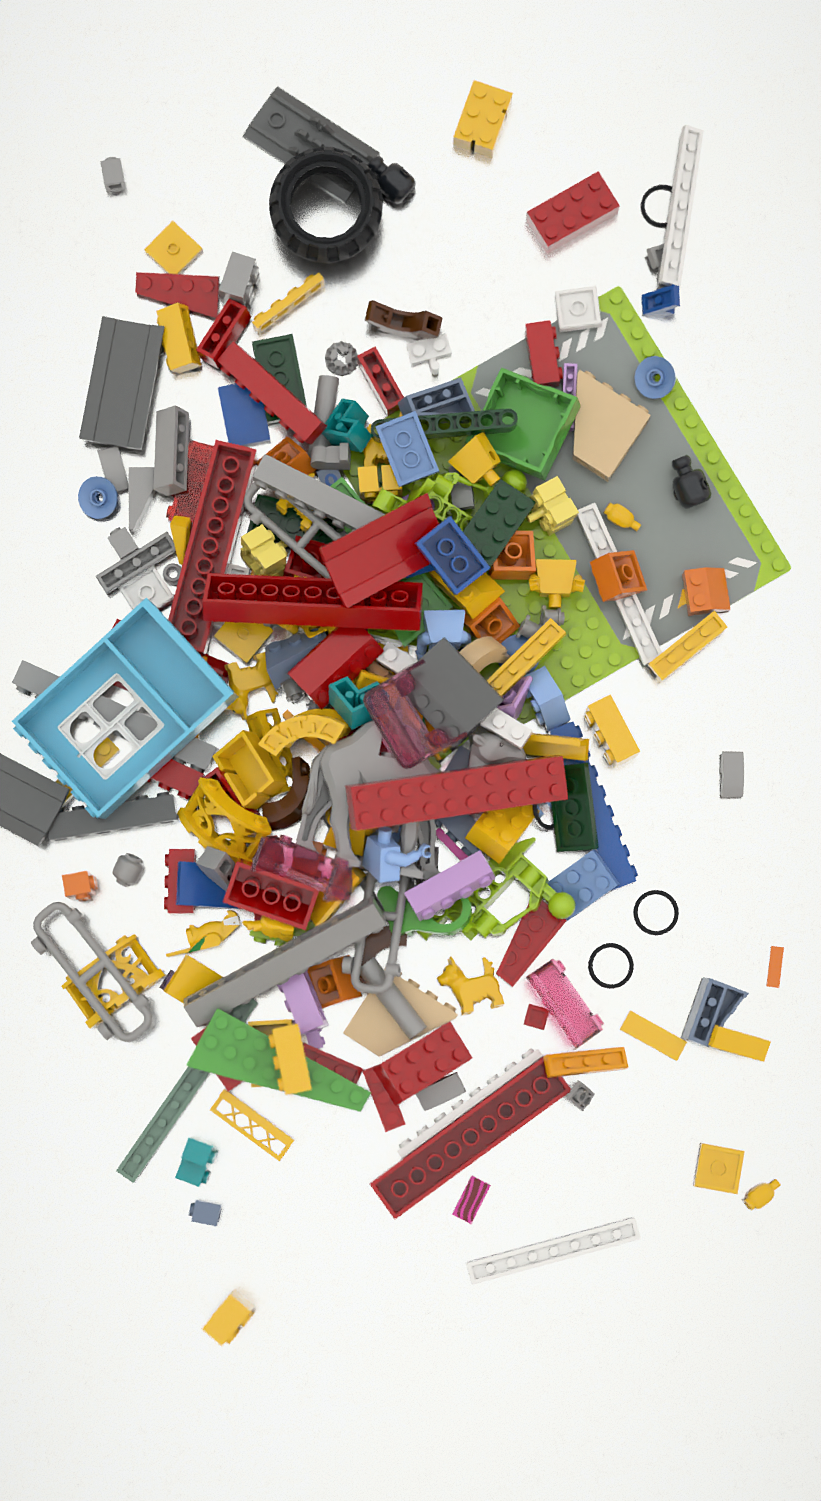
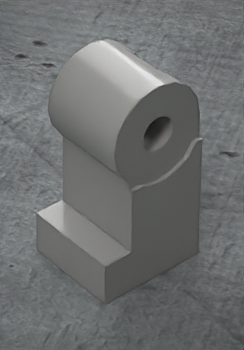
[311,443,351,470]

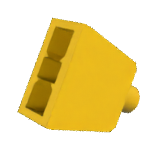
[448,432,501,487]

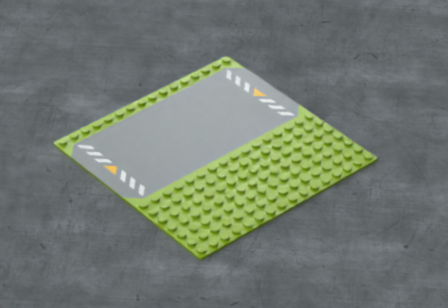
[342,286,791,725]

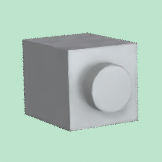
[100,157,127,192]
[107,527,139,560]

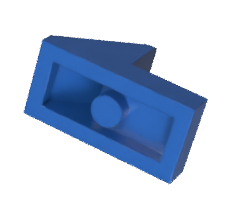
[641,284,680,316]

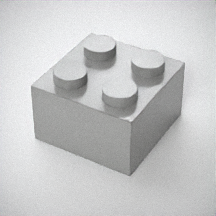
[219,251,260,306]

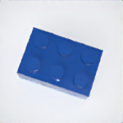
[414,516,490,595]

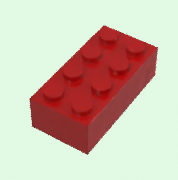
[525,171,620,254]
[373,1021,473,1106]

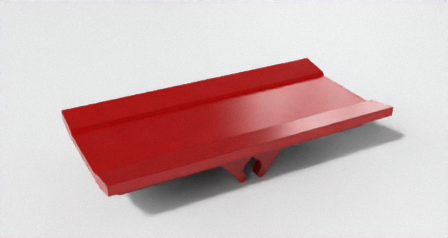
[319,493,439,608]

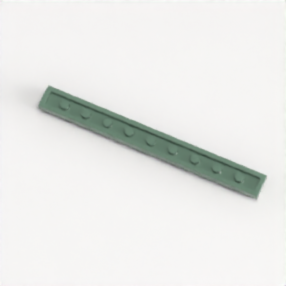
[116,999,259,1183]

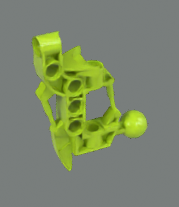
[372,469,527,532]
[416,837,576,941]

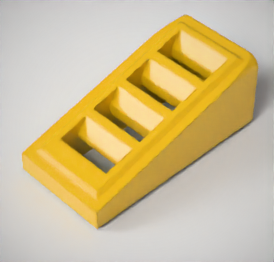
[170,516,191,565]

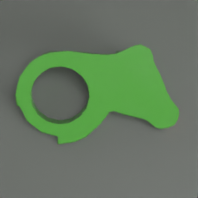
[377,886,472,936]

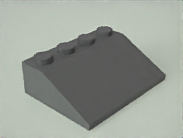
[394,637,504,748]

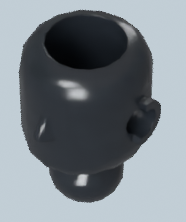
[368,155,416,204]
[672,455,712,509]

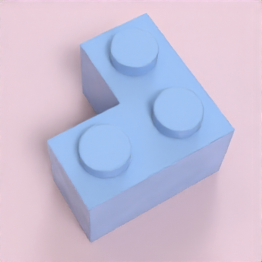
[523,666,571,731]

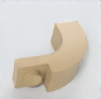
[459,636,511,673]

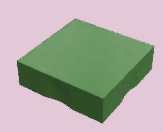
[465,367,581,481]

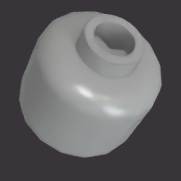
[112,853,144,886]

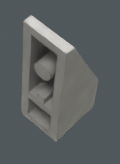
[128,467,156,534]
[196,846,235,891]

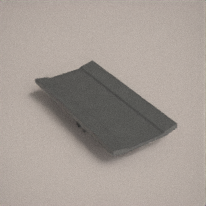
[242,86,380,204]
[79,316,165,450]
[0,753,70,847]

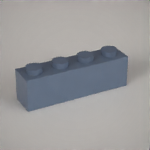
[435,814,483,857]

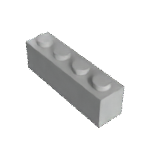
[153,405,189,496]

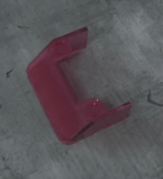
[363,659,468,769]
[251,834,352,902]
[523,958,604,1050]

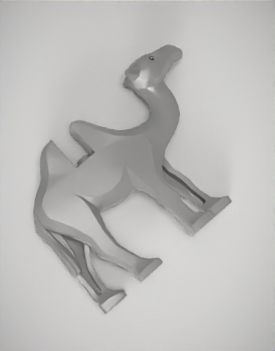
[293,720,526,880]

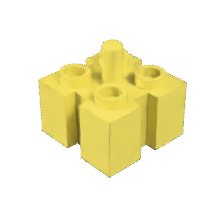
[526,476,579,536]
[240,524,288,576]

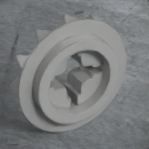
[325,340,358,374]

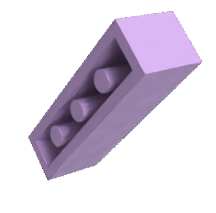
[404,851,496,921]
[277,971,329,1035]

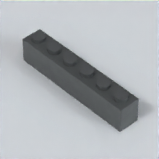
[48,792,179,842]

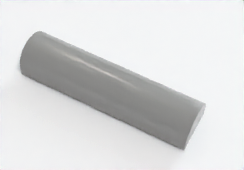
[308,375,339,458]
[95,531,176,594]
[360,957,427,1040]

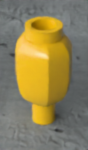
[603,502,641,531]
[744,1179,781,1211]

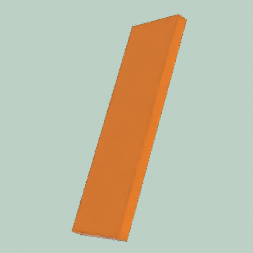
[766,946,784,988]

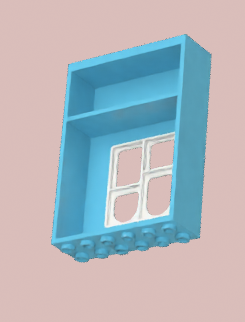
[12,598,238,819]

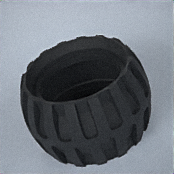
[269,147,383,263]

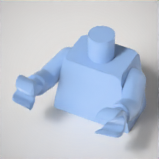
[415,610,471,660]
[362,826,431,883]

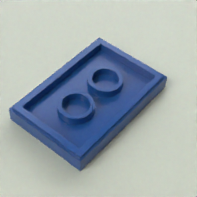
[217,384,271,446]
[176,861,238,909]

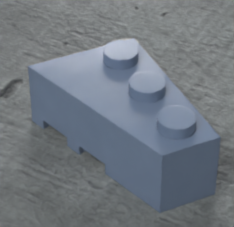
[398,377,475,424]
[265,628,329,690]
[682,977,749,1047]

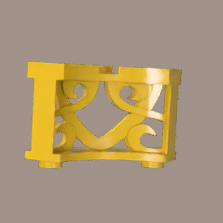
[258,708,352,756]
[177,777,272,864]
[61,934,165,1029]

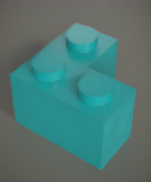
[322,398,371,453]
[329,676,389,730]
[175,1136,218,1187]

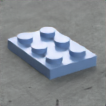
[375,411,439,487]
[548,849,619,921]

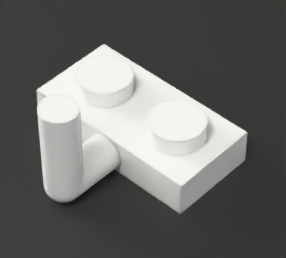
[406,333,452,375]

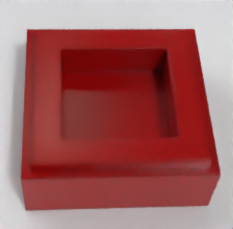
[523,1004,550,1030]

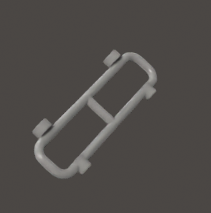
[244,481,342,579]
[342,840,417,994]
[30,902,152,1042]

